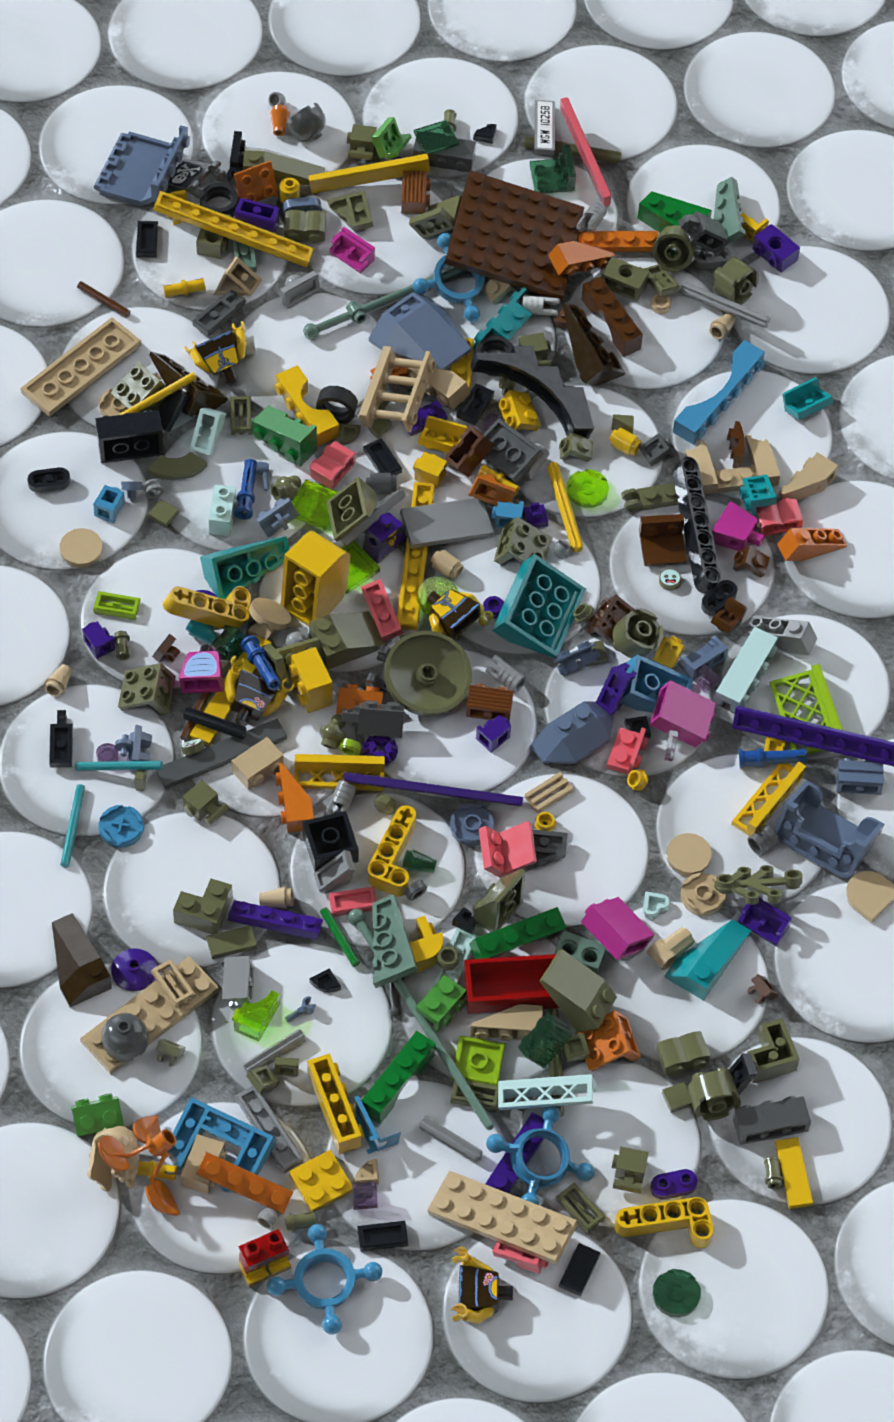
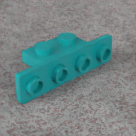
[473,287,532,350]

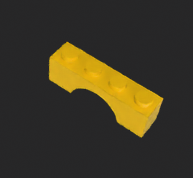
[274,365,339,447]

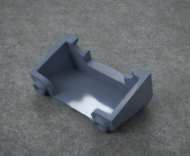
[774,780,885,878]

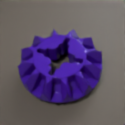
[362,735,398,766]

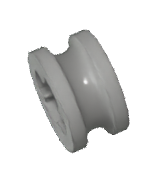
[142,479,164,499]

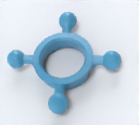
[412,233,485,322]
[486,1106,595,1205]
[267,1224,383,1335]

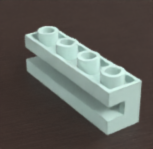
[714,627,779,713]

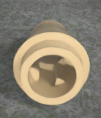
[709,313,737,339]
[45,664,72,697]
[259,886,294,909]

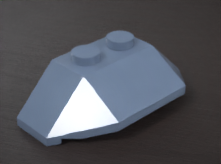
[530,701,614,764]

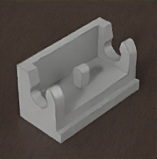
[222,956,255,1008]

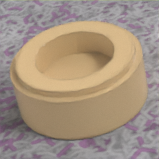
[650,294,671,314]

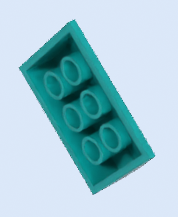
[492,554,586,658]

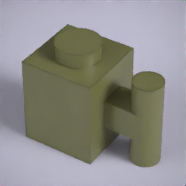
[347,124,377,160]
[518,333,551,366]
[183,780,229,826]
[611,1146,648,1194]

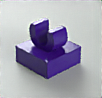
[523,502,548,528]

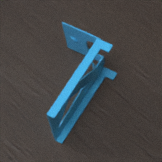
[354,1095,401,1154]

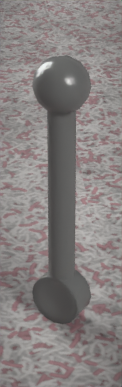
[389,982,399,1016]

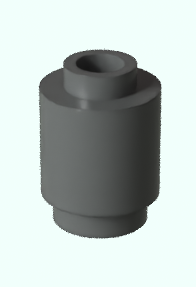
[366,473,397,494]

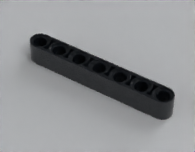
[672,456,721,594]

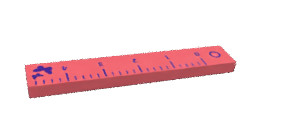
[560,97,611,207]

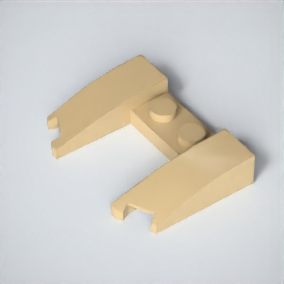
[685,435,780,495]

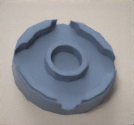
[450,803,495,846]

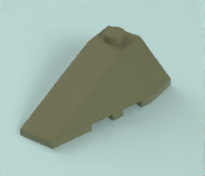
[243,148,325,185]

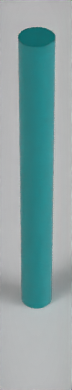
[75,761,163,771]
[60,784,85,867]

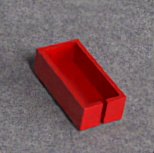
[464,954,559,1014]

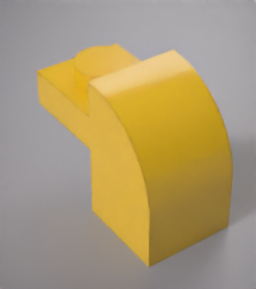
[410,916,443,973]

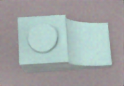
[190,408,226,455]

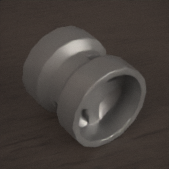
[747,825,779,856]

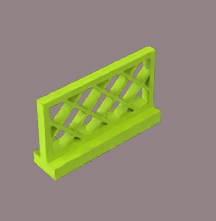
[769,663,843,757]

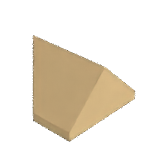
[214,257,262,296]

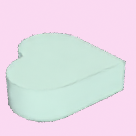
[642,891,670,920]

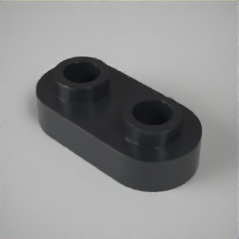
[27,467,71,493]
[701,580,738,616]

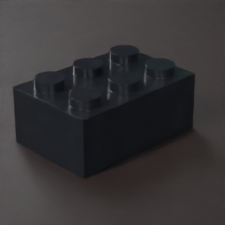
[95,410,164,463]

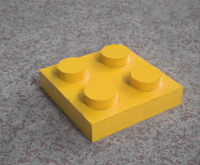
[289,1150,354,1212]

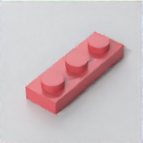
[361,579,403,642]

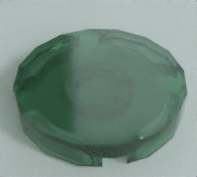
[652,1269,701,1318]

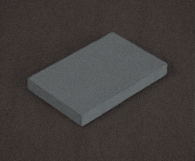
[483,418,544,484]

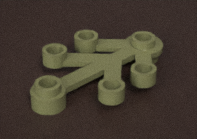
[714,865,803,905]

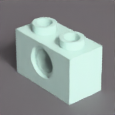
[208,485,236,536]

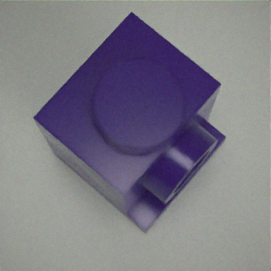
[82,621,115,659]
[476,715,511,753]

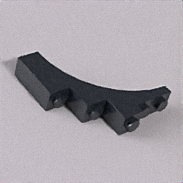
[470,345,594,439]

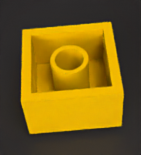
[289,647,333,713]

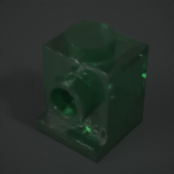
[213,625,246,662]

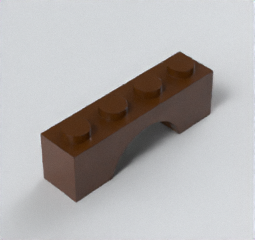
[581,276,643,357]

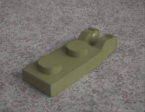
[621,483,678,511]

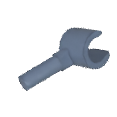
[257,461,269,491]
[284,996,316,1022]

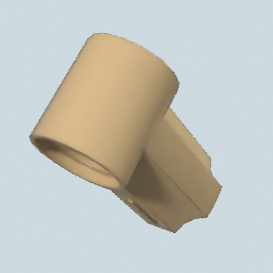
[647,927,695,970]

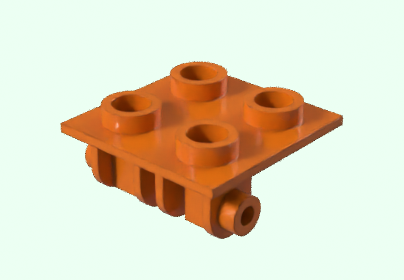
[234,160,278,202]

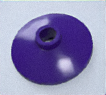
[111,948,157,991]

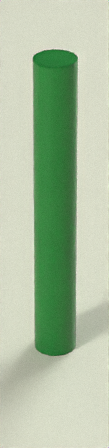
[320,907,360,967]

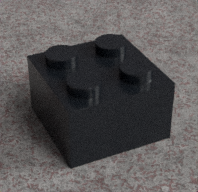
[302,811,359,872]

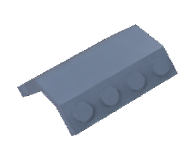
[94,125,190,207]

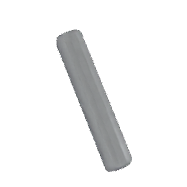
[243,1029,306,1074]
[419,1116,483,1163]

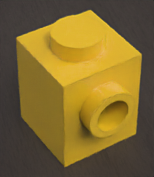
[413,452,447,488]

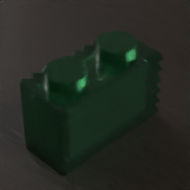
[518,1012,574,1068]

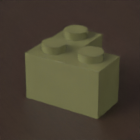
[173,878,233,934]
[747,1018,800,1083]

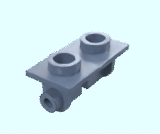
[554,640,601,674]

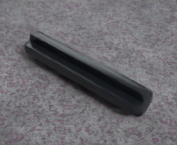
[183,707,247,739]

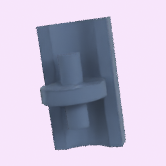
[256,498,299,537]
[115,725,152,771]

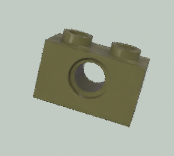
[601,257,649,301]

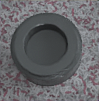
[404,880,427,901]

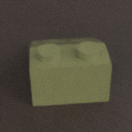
[327,477,378,542]
[309,611,387,670]
[472,869,526,932]
[540,949,617,1033]

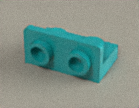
[739,474,777,517]

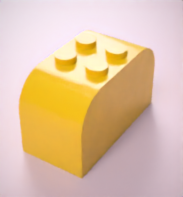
[280,531,350,626]

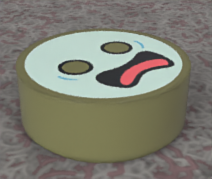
[659,568,681,590]
[181,739,204,755]

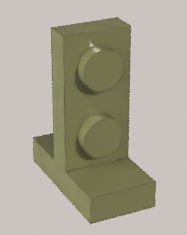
[262,637,323,680]

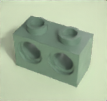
[554,931,606,975]

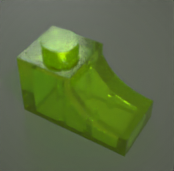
[232,990,280,1042]

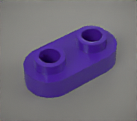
[650,1169,698,1200]

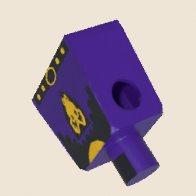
[362,512,406,564]

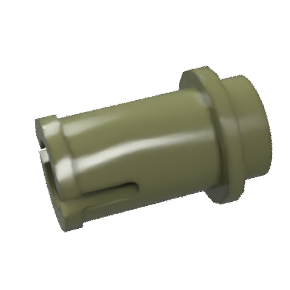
[441,109,457,135]
[113,631,130,660]
[764,1157,784,1189]
[285,1211,316,1232]

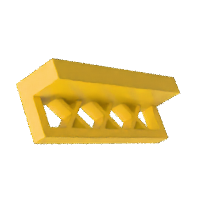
[294,754,385,791]
[731,762,806,836]

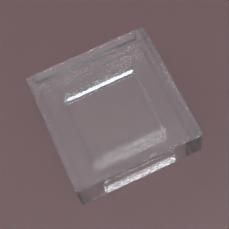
[665,730,678,761]

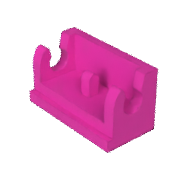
[329,227,375,274]

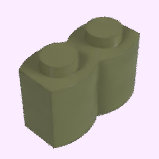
[284,210,326,243]
[656,1031,710,1076]

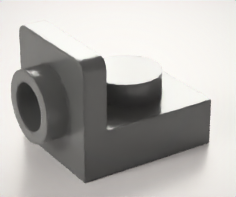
[638,433,675,466]

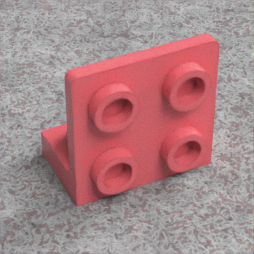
[479,821,537,878]

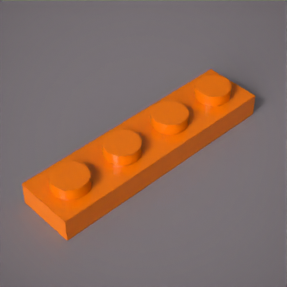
[577,231,659,252]
[196,1152,293,1214]

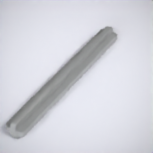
[680,282,771,328]

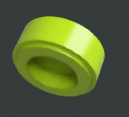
[338,738,362,756]

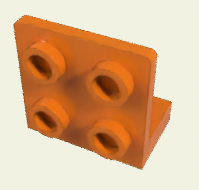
[576,1010,641,1071]

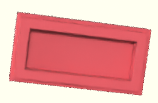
[329,886,377,917]

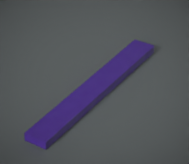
[732,706,894,767]
[343,772,523,806]

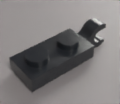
[227,131,246,182]
[49,710,73,768]

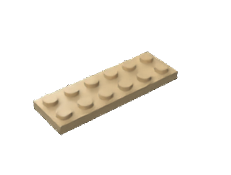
[20,317,141,417]
[80,956,219,1074]
[427,1171,578,1265]

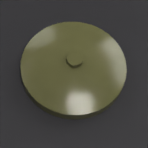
[384,631,472,717]

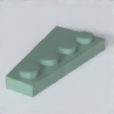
[714,176,746,247]
[372,894,418,988]

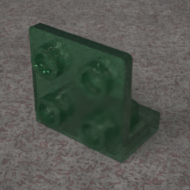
[529,145,576,194]

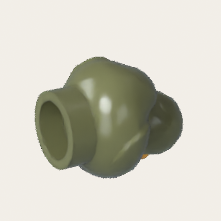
[271,475,301,501]
[320,714,346,750]

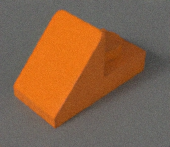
[468,474,516,506]

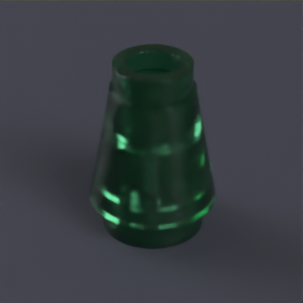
[402,849,437,873]

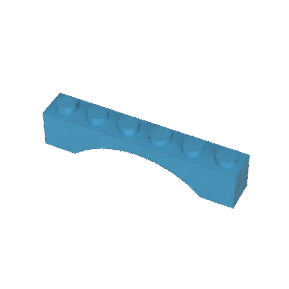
[673,340,765,444]

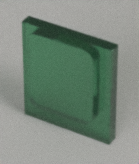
[414,120,459,155]

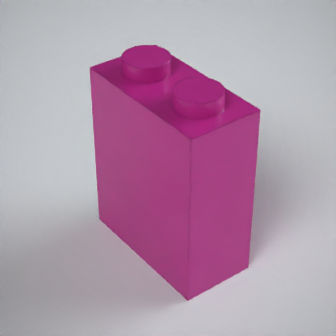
[650,680,716,748]
[581,897,655,960]

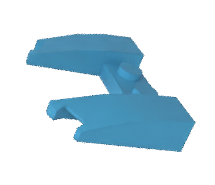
[167,1097,277,1192]

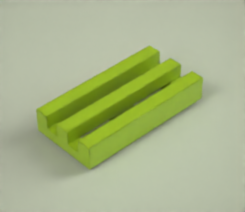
[93,591,141,620]

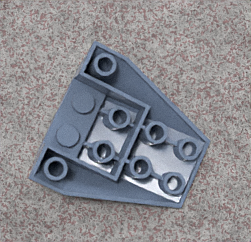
[369,292,471,370]

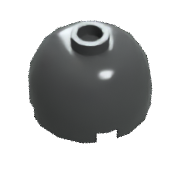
[285,103,326,141]
[101,1013,149,1062]

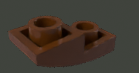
[727,421,745,468]

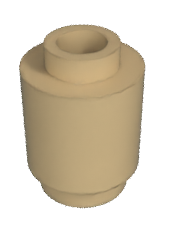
[431,549,464,580]

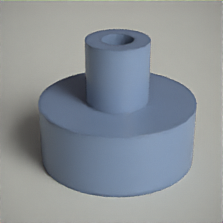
[121,481,142,499]

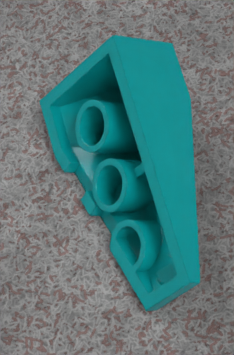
[200,536,289,599]
[665,919,752,1001]

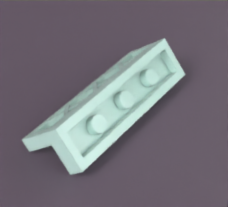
[498,1074,596,1110]

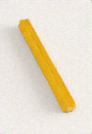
[547,462,583,552]

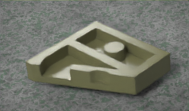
[327,191,374,231]

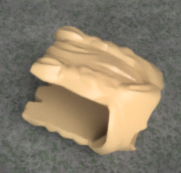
[87,1126,140,1192]

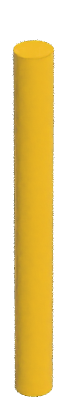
[120,372,197,415]

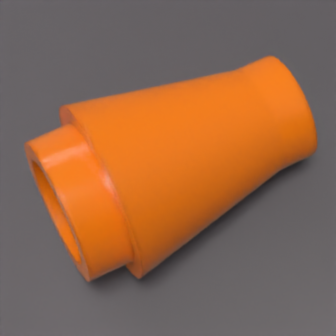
[270,105,290,136]

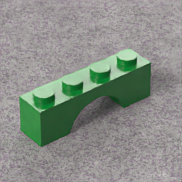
[469,907,567,959]
[361,1031,436,1124]

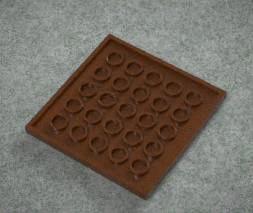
[444,170,585,301]

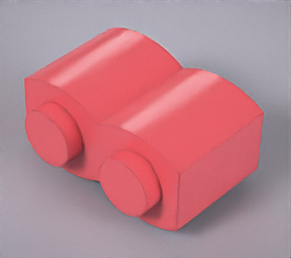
[310,441,356,490]
[756,498,803,536]

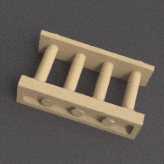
[359,346,436,433]

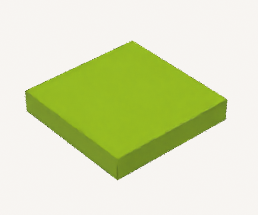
[451,1036,506,1086]

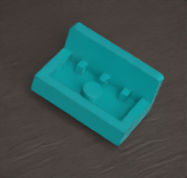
[782,377,833,420]

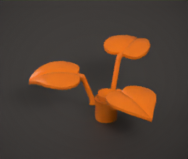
[97,1115,181,1216]

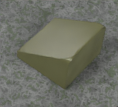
[611,414,634,434]

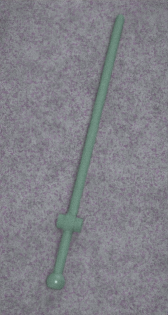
[303,267,466,339]
[348,909,494,1130]

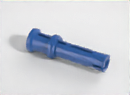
[234,459,258,520]
[240,635,281,690]
[739,748,807,769]

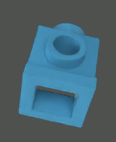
[93,485,125,523]
[491,501,524,529]

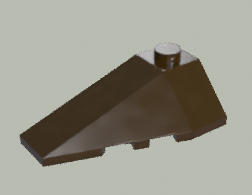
[562,303,626,386]
[149,352,228,417]
[52,913,112,1007]

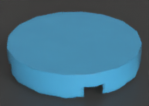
[98,805,144,848]

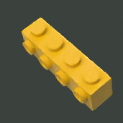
[307,1053,364,1154]

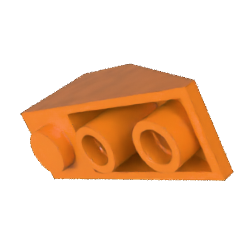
[548,241,615,276]
[777,528,847,561]
[275,763,314,833]

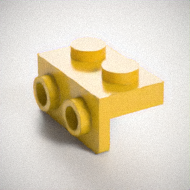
[498,390,541,431]
[418,416,467,454]

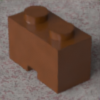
[444,425,495,477]

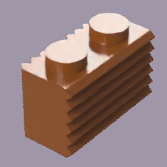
[401,170,431,214]
[466,683,514,722]

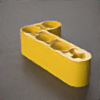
[162,586,251,632]
[367,805,416,897]
[615,1197,714,1249]

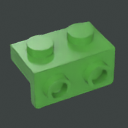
[372,117,412,159]
[416,975,467,1032]
[71,1093,124,1137]

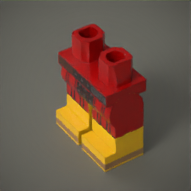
[238,1229,291,1287]

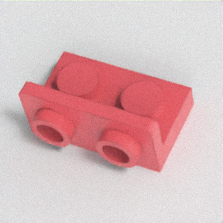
[607,728,648,775]

